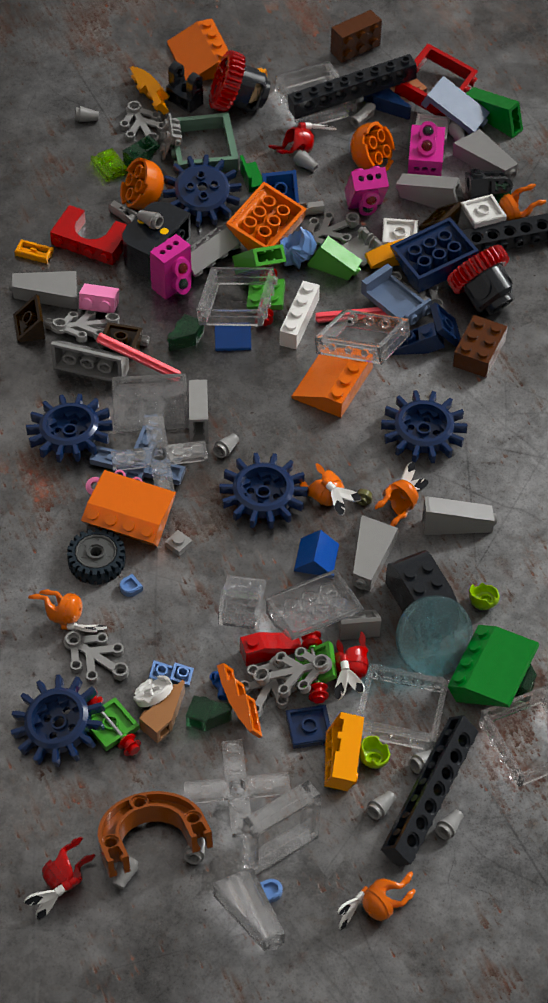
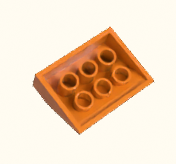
[167,18,229,81]
[226,182,306,250]
[291,347,374,418]
[81,470,176,547]

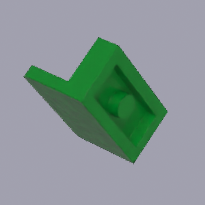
[239,155,262,193]

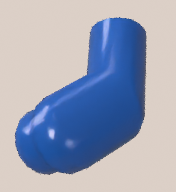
[209,671,227,700]

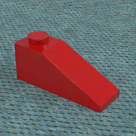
[240,632,303,667]

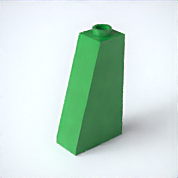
[466,87,523,138]

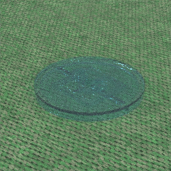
[396,595,473,677]

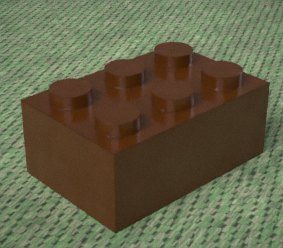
[330,10,382,63]
[453,315,508,378]

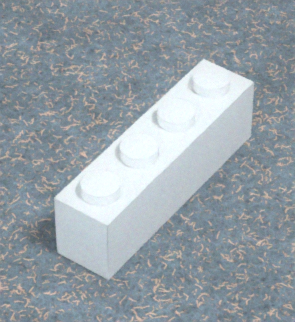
[279,281,320,350]

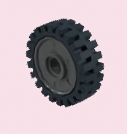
[67,528,125,585]

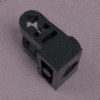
[166,61,204,114]
[465,169,513,199]

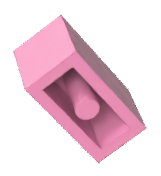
[79,283,119,313]

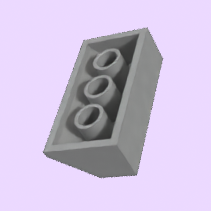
[191,224,241,277]
[51,340,129,384]

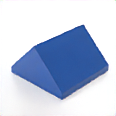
[262,170,299,203]
[214,321,251,351]
[294,530,339,578]

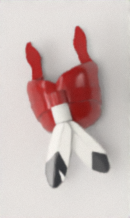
[268,122,336,154]
[334,631,369,700]
[24,837,96,919]

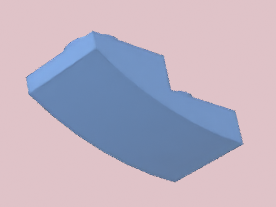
[148,660,194,687]

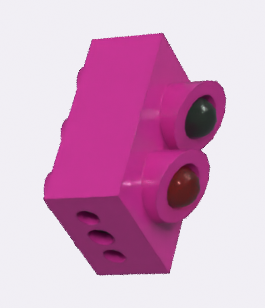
[407,121,445,176]
[344,166,389,216]
[150,234,192,300]

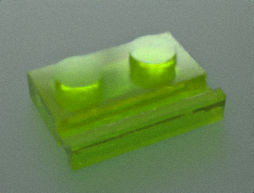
[91,148,128,182]

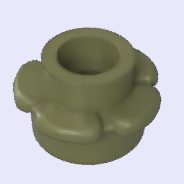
[357,489,372,506]

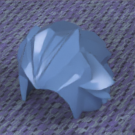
[280,226,317,269]

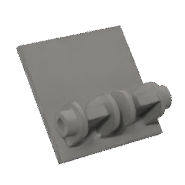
[158,113,182,161]
[342,227,384,267]

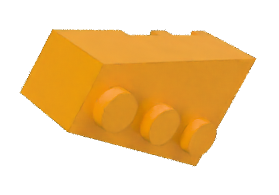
[324,712,364,791]

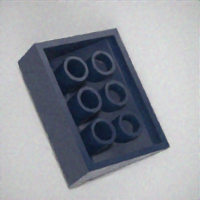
[390,217,479,293]

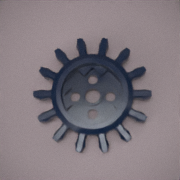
[163,155,242,227]
[381,390,468,464]
[26,394,113,463]
[219,452,308,529]
[10,674,105,767]

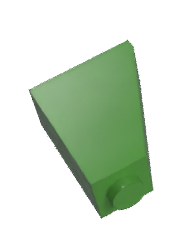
[307,236,362,280]
[232,244,287,274]

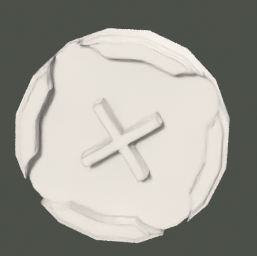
[133,675,173,707]

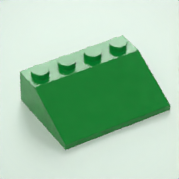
[447,625,539,707]

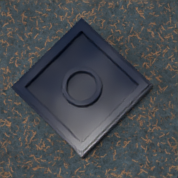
[430,303,461,348]
[285,704,330,749]

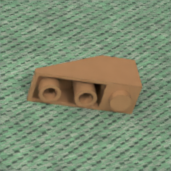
[139,680,185,743]

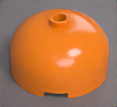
[350,121,395,171]
[120,157,164,211]

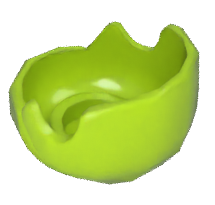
[469,583,500,610]
[359,736,391,769]

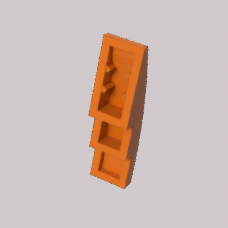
[217,663,263,738]

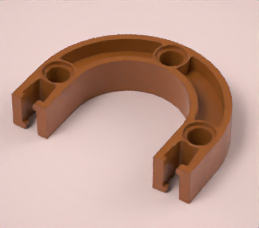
[98,791,213,878]

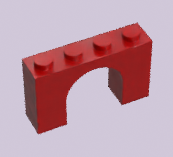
[50,205,127,265]

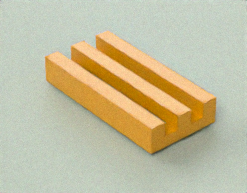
[14,239,54,264]

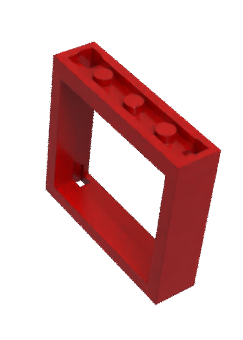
[394,43,478,117]

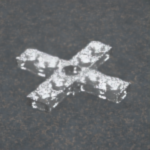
[111,413,208,492]
[184,739,291,838]

